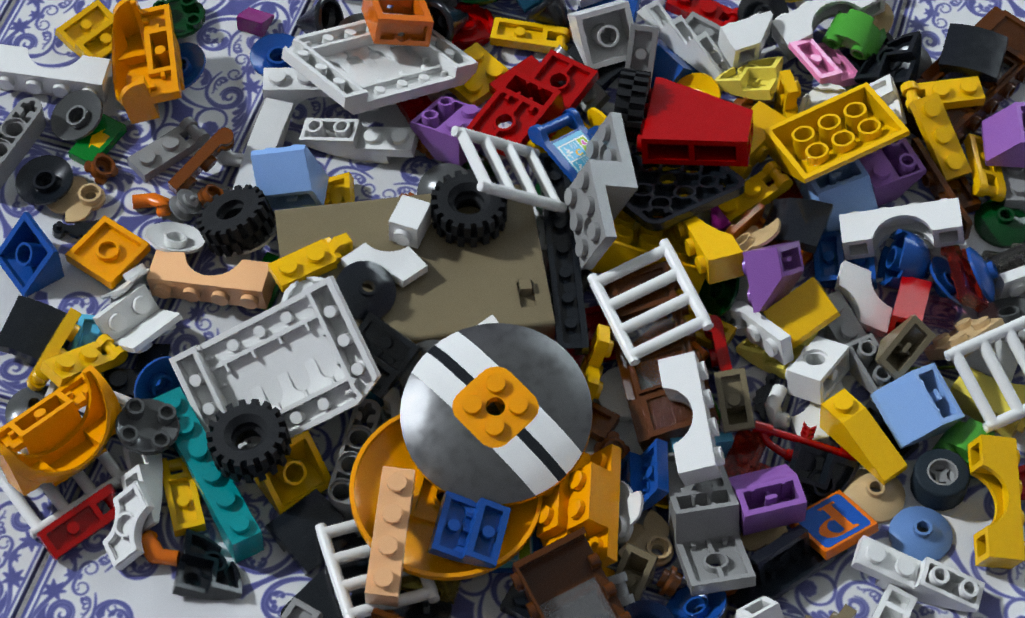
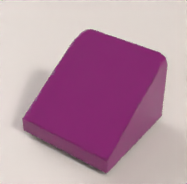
[236,7,274,37]
[710,206,731,232]

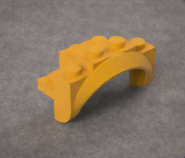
[112,0,185,124]
[0,365,122,496]
[536,444,621,577]

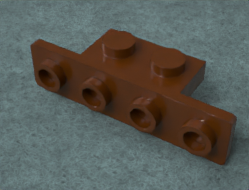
[910,137,982,240]

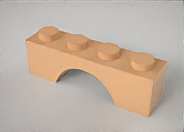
[146,249,276,309]
[364,466,415,607]

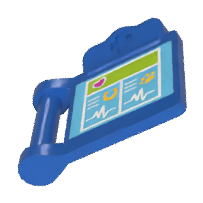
[528,107,599,182]

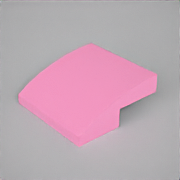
[788,37,859,87]

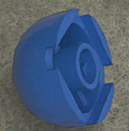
[877,229,931,290]

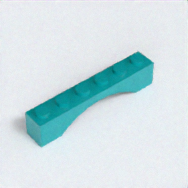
[152,386,264,564]

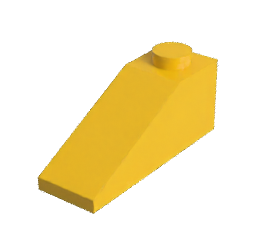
[820,388,908,485]

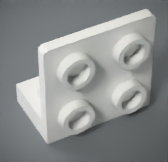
[92,283,183,354]

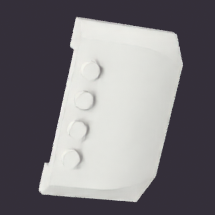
[281,19,478,115]
[169,276,381,449]

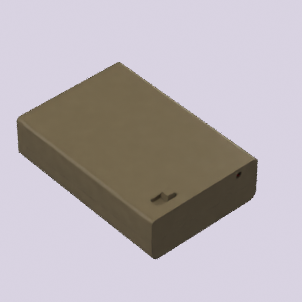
[274,184,555,344]

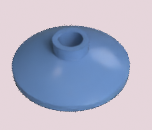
[888,506,953,561]

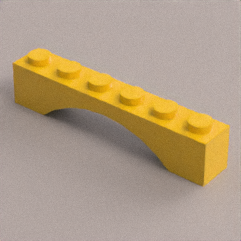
[648,166,744,285]

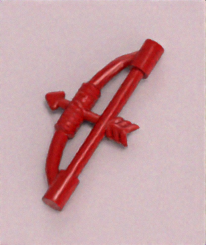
[752,420,857,462]

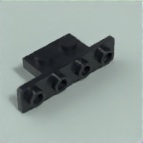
[729,524,848,609]

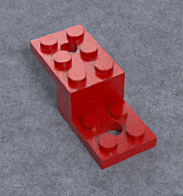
[466,49,599,157]

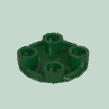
[153,0,206,39]

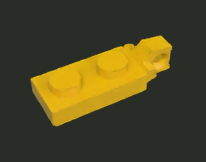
[268,232,353,292]

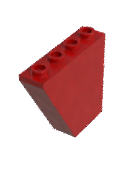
[637,77,754,167]

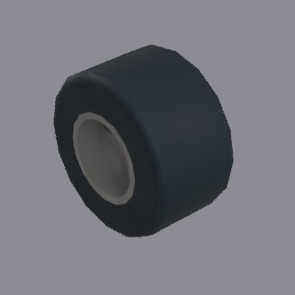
[910,449,970,511]

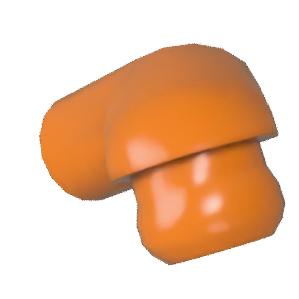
[132,193,172,217]
[142,530,180,567]

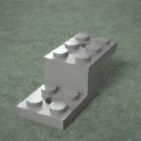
[564,112,638,270]
[666,452,756,596]

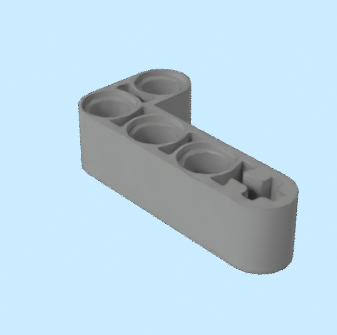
[0,97,46,189]
[328,399,382,520]

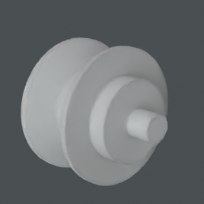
[169,189,202,221]

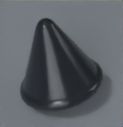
[296,0,344,33]
[427,0,469,42]
[526,0,569,28]

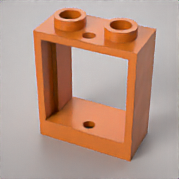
[361,0,434,47]

